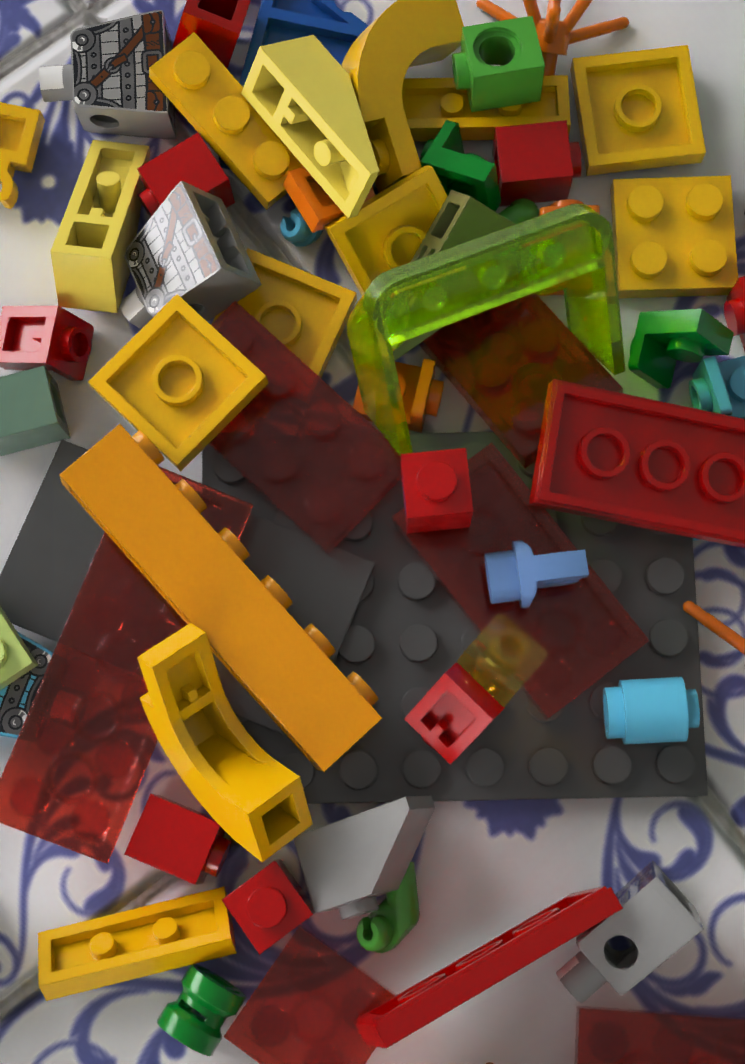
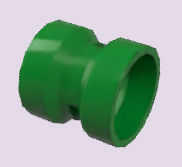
[157,964,247,1056]

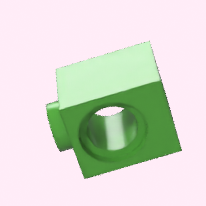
[452,16,545,112]

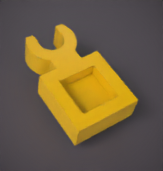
[0,102,45,209]

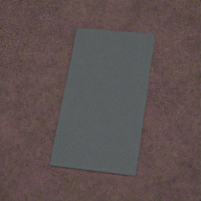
[0,440,376,735]

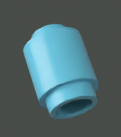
[603,677,700,745]

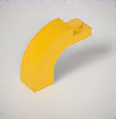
[341,0,464,193]
[137,623,313,862]

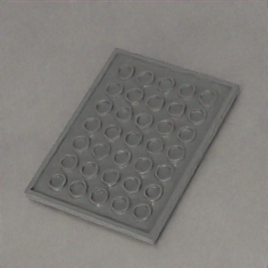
[201,431,708,806]

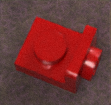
[0,306,94,381]
[404,662,505,765]

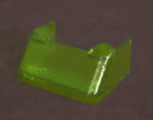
[347,204,626,456]

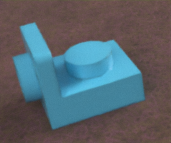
[689,356,745,419]

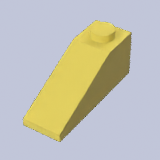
[241,35,380,219]
[50,140,150,313]

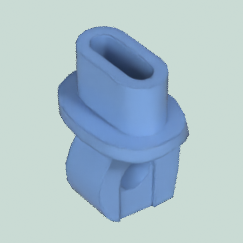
[484,540,589,608]

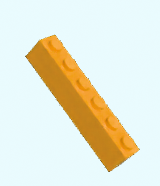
[59,424,382,772]

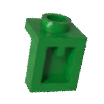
[420,120,501,212]
[628,308,734,389]

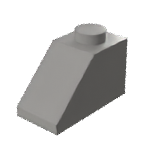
[294,795,435,920]

